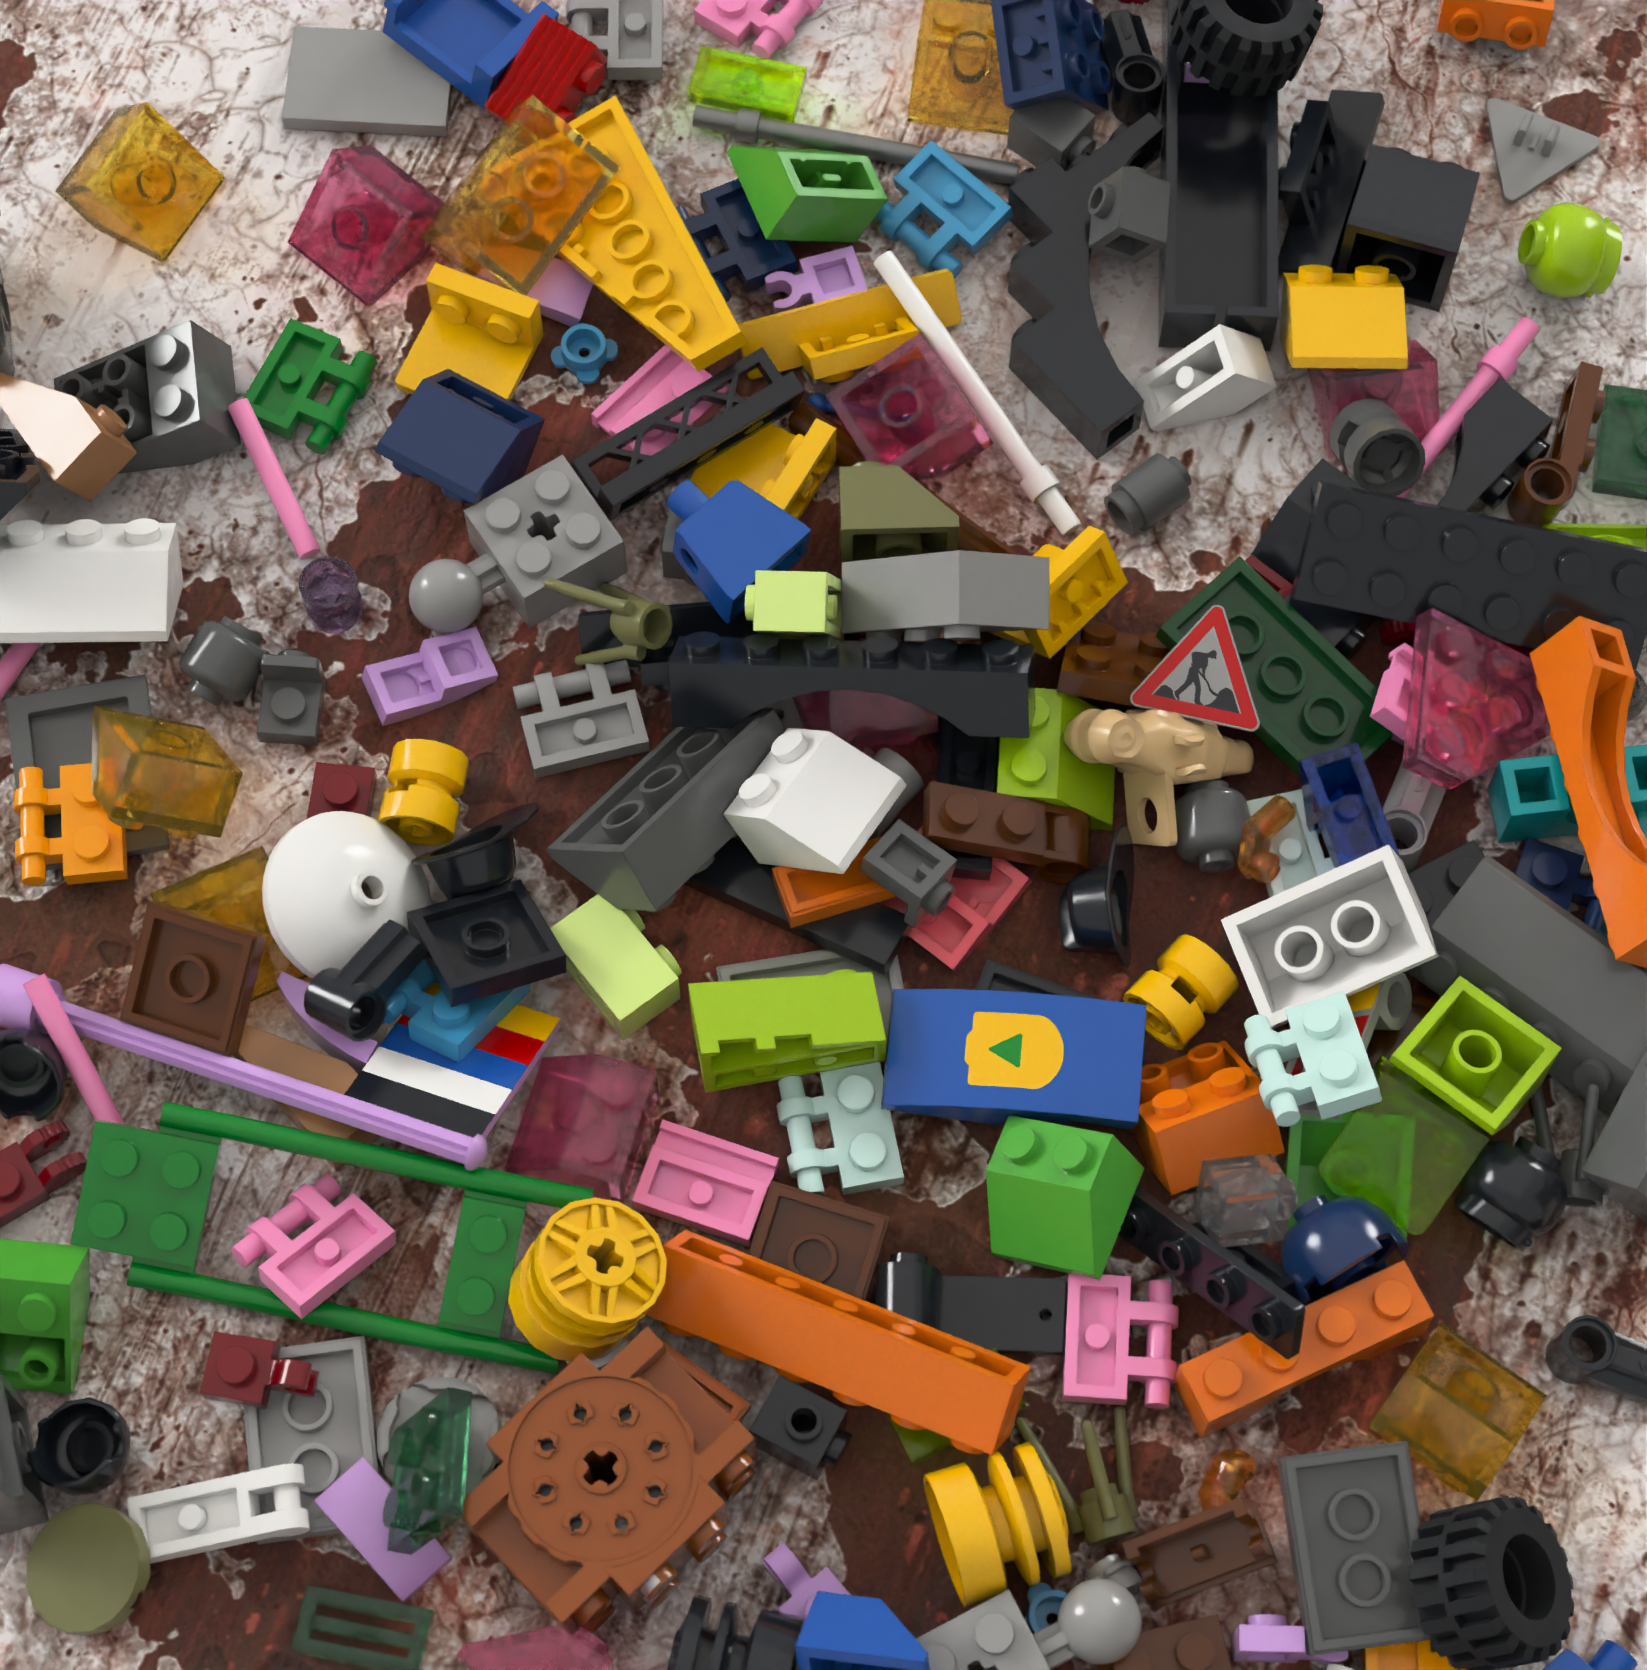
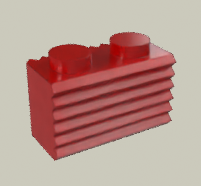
[484,13,607,142]

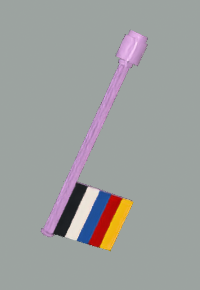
[0,964,561,1171]

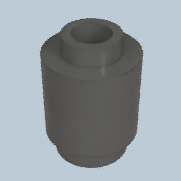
[1104,453,1192,535]

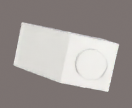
[1135,324,1277,432]

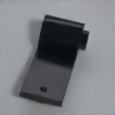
[875,1252,1067,1355]

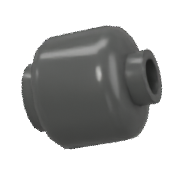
[179,615,266,706]
[1175,780,1252,873]

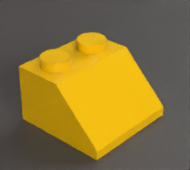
[1280,265,1408,369]

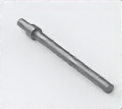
[693,105,1019,185]

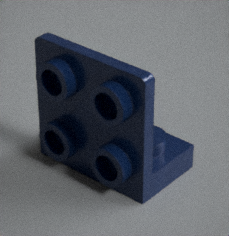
[991,0,1112,113]

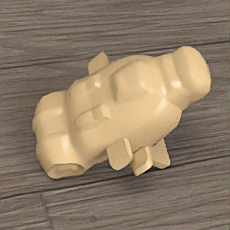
[1064,709,1254,847]

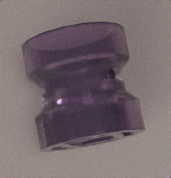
[299,556,363,633]

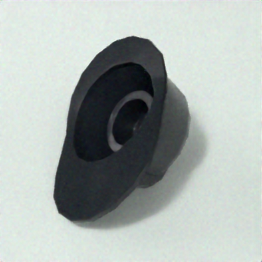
[411,803,539,900]
[1059,825,1134,968]

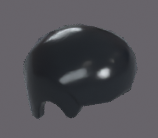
[0,1028,68,1122]
[27,1397,131,1496]

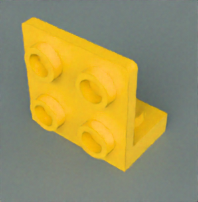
[395,263,544,401]
[690,418,836,520]
[990,526,1128,659]

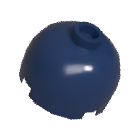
[1280,1195,1410,1306]

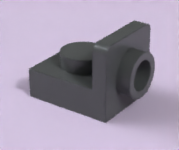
[256,650,326,746]
[860,819,957,928]

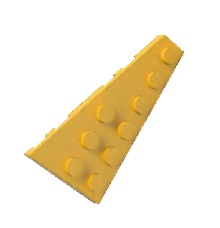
[473,95,748,372]

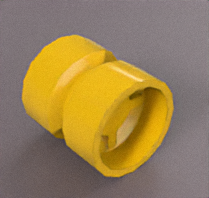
[378,739,469,846]
[1123,934,1239,1050]

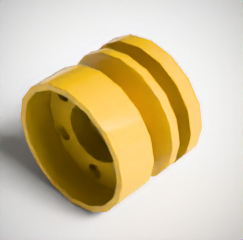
[509,1197,667,1362]
[923,1442,1072,1607]

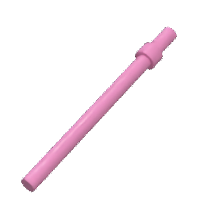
[1396,317,1540,498]

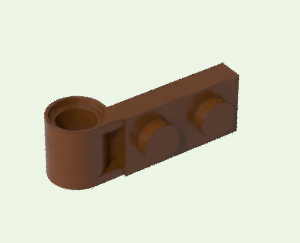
[1507,361,1606,527]
[922,781,1091,885]

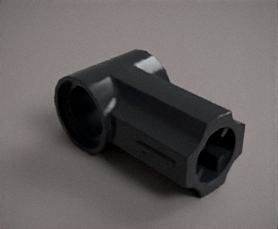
[1100,9,1164,124]
[304,919,427,1042]
[1545,1315,1647,1406]

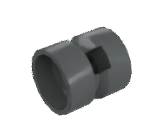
[1329,398,1425,496]

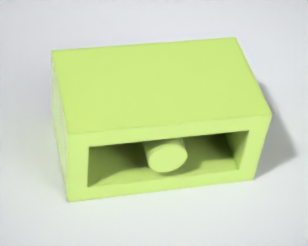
[745,570,844,640]
[550,894,682,1040]

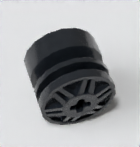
[667,1595,804,1670]

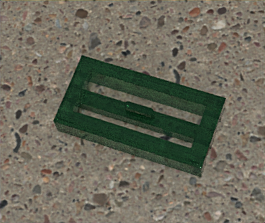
[291,1585,435,1670]

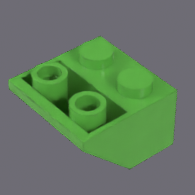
[727,145,888,243]
[0,1239,90,1394]

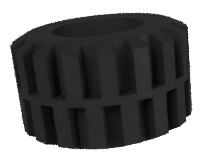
[1170,0,1323,97]
[1409,1496,1574,1670]

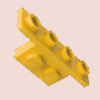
[738,269,962,383]

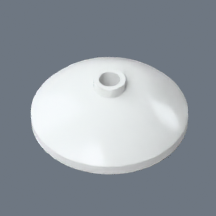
[262,811,431,979]

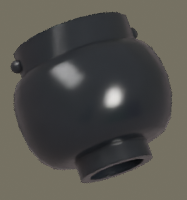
[1454,1136,1568,1252]

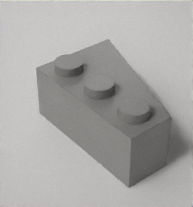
[842,550,1049,643]

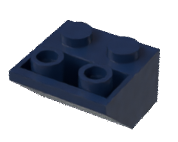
[375,369,545,504]

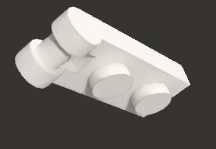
[127,1464,310,1564]

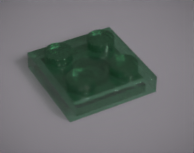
[383,1387,473,1555]

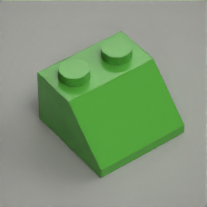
[986,1115,1144,1280]

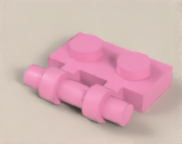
[694,0,823,60]
[231,1174,396,1319]
[1062,1273,1179,1409]

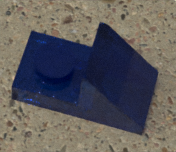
[1299,742,1399,868]

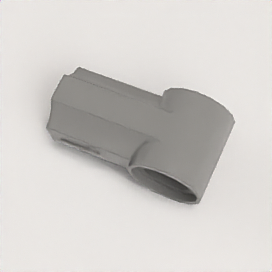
[1366,756,1451,873]

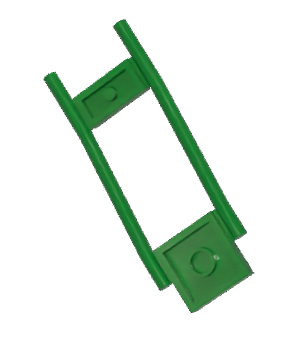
[70,1102,594,1374]

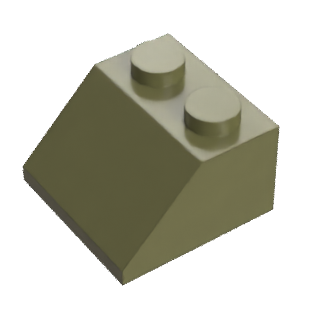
[838,461,960,580]

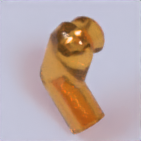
[1237,795,1296,884]
[1198,1449,1255,1511]

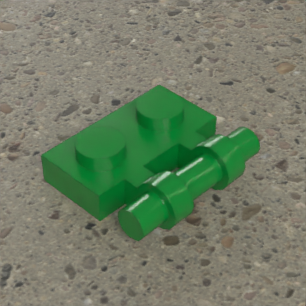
[243,318,377,455]

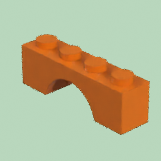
[1173,1260,1435,1439]

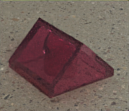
[1307,340,1440,458]

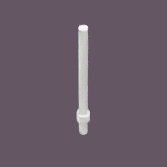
[873,251,1082,537]

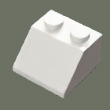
[723,728,907,874]

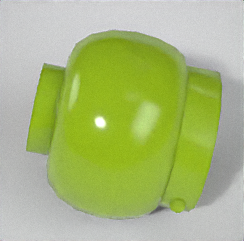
[1518,202,1622,299]

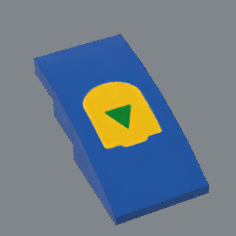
[881,989,1147,1130]

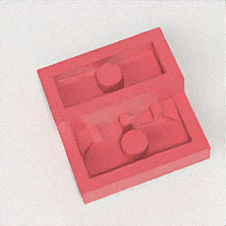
[878,826,1032,971]

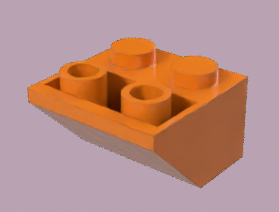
[1133,1040,1285,1196]

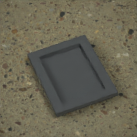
[5,674,170,871]

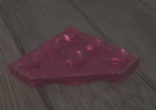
[1402,608,1550,790]

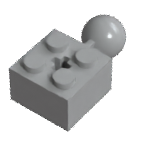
[409,454,627,633]
[916,1578,1142,1670]

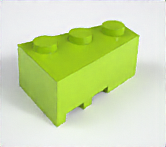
[688,969,886,1093]

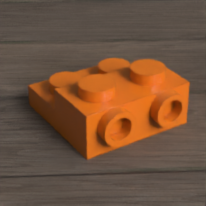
[1437,0,1554,50]

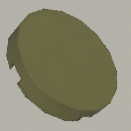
[26,1503,150,1636]

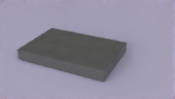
[1276,1441,1432,1656]

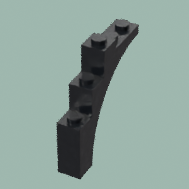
[1008,112,1164,460]

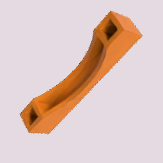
[1530,616,1647,968]

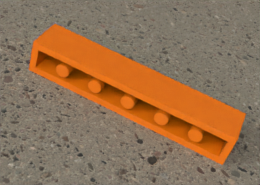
[645,1229,1031,1455]

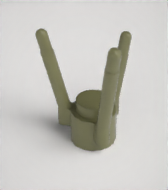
[544,578,673,666]
[1015,1406,1140,1546]

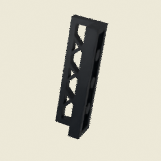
[571,347,805,521]

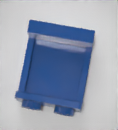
[383,0,560,109]

